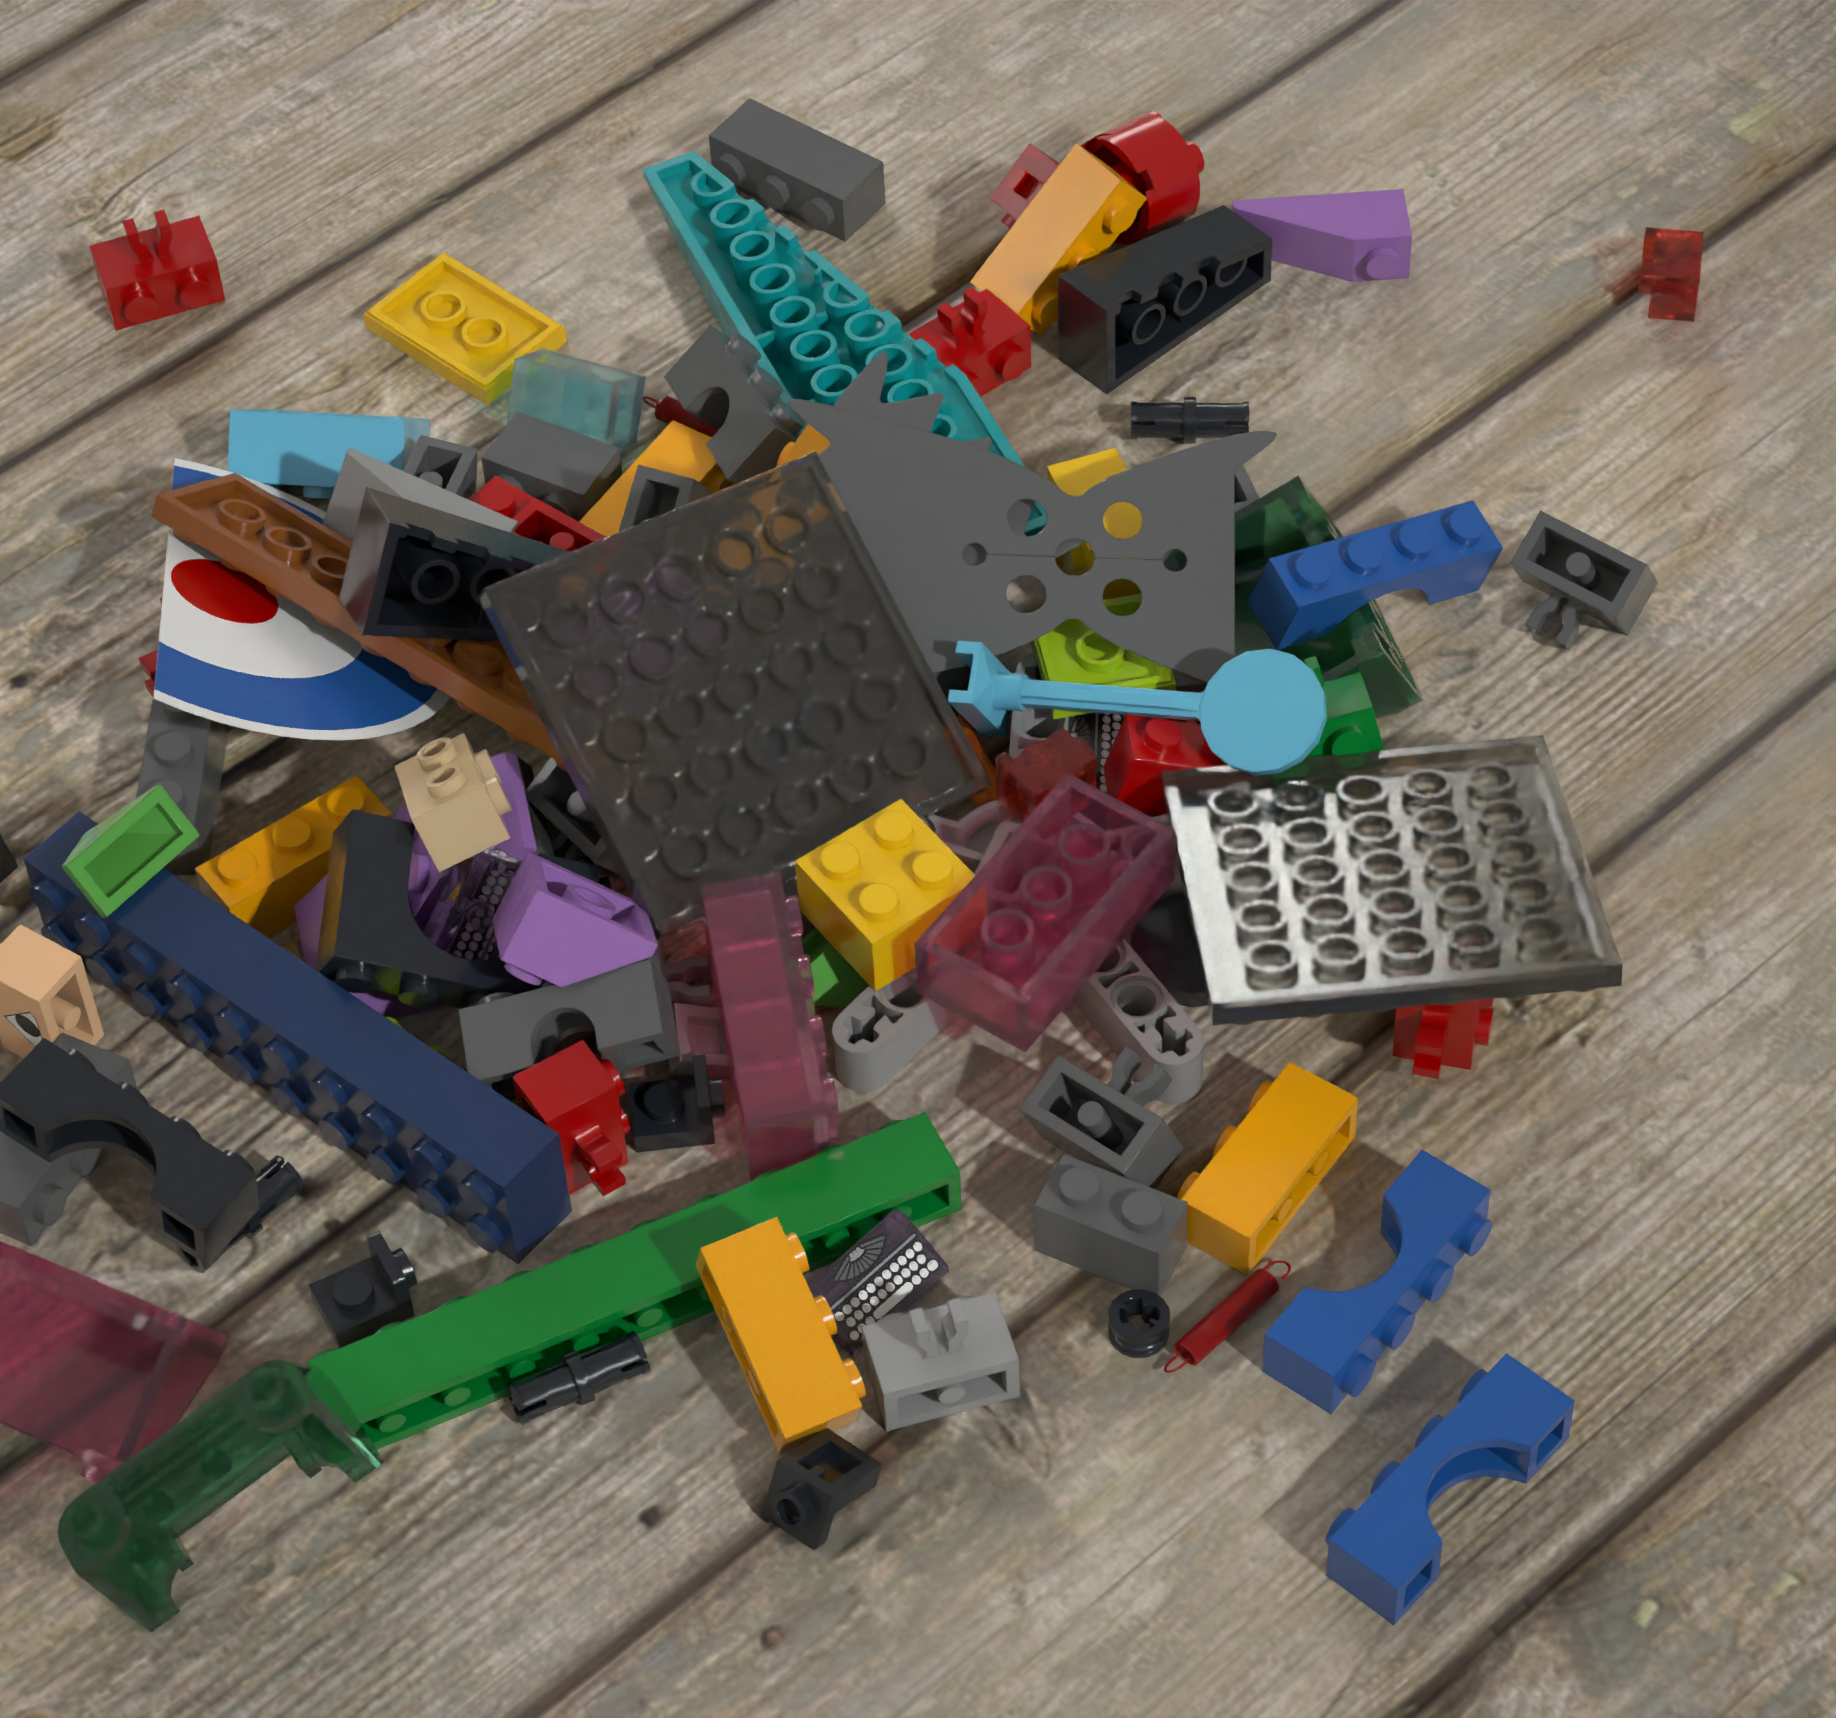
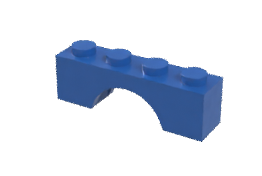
[1248,500,1503,650]
[1262,1150,1492,1414]
[1325,1353,1575,1626]

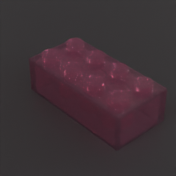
[914,773,1176,1053]
[701,873,840,1181]

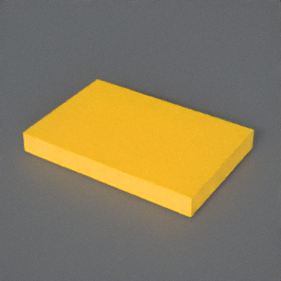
[363,252,567,405]

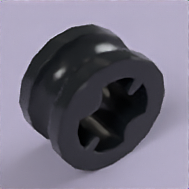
[1108,1289,1170,1358]

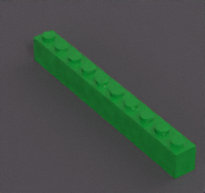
[293,1112,962,1468]

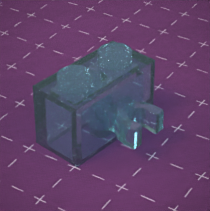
[507,348,646,451]

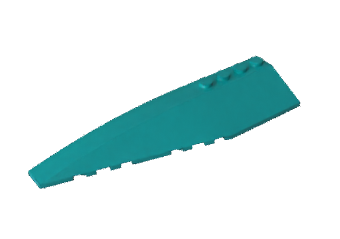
[642,151,1047,536]

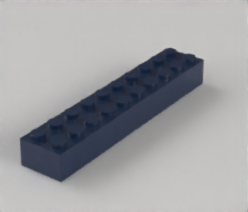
[23,811,572,1264]

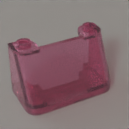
[0,1241,230,1491]

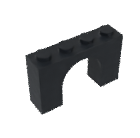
[315,809,600,1009]

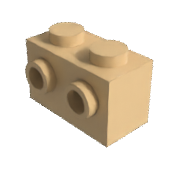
[394,733,512,872]

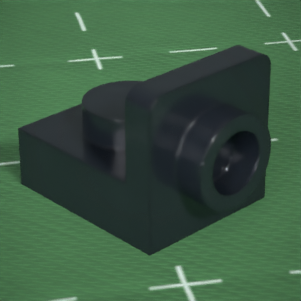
[629,1054,726,1153]
[309,1231,418,1348]
[763,1428,882,1550]

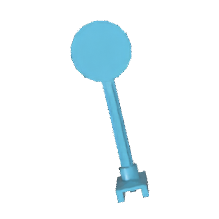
[948,641,1327,776]

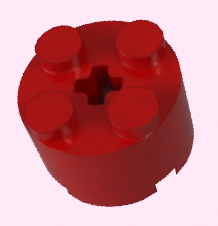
[1081,111,1204,244]

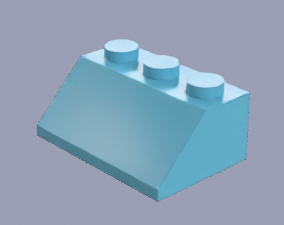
[228,409,430,498]

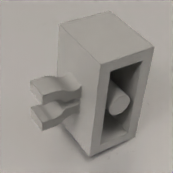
[861,1292,1020,1432]

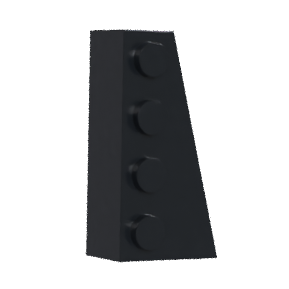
[1058,205,1272,394]
[339,487,606,643]

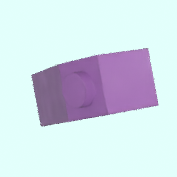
[1232,189,1412,282]

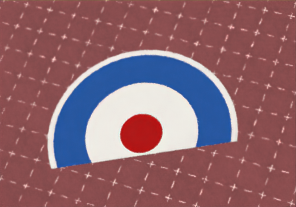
[153,458,450,741]

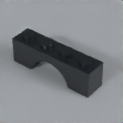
[0,1038,259,1265]

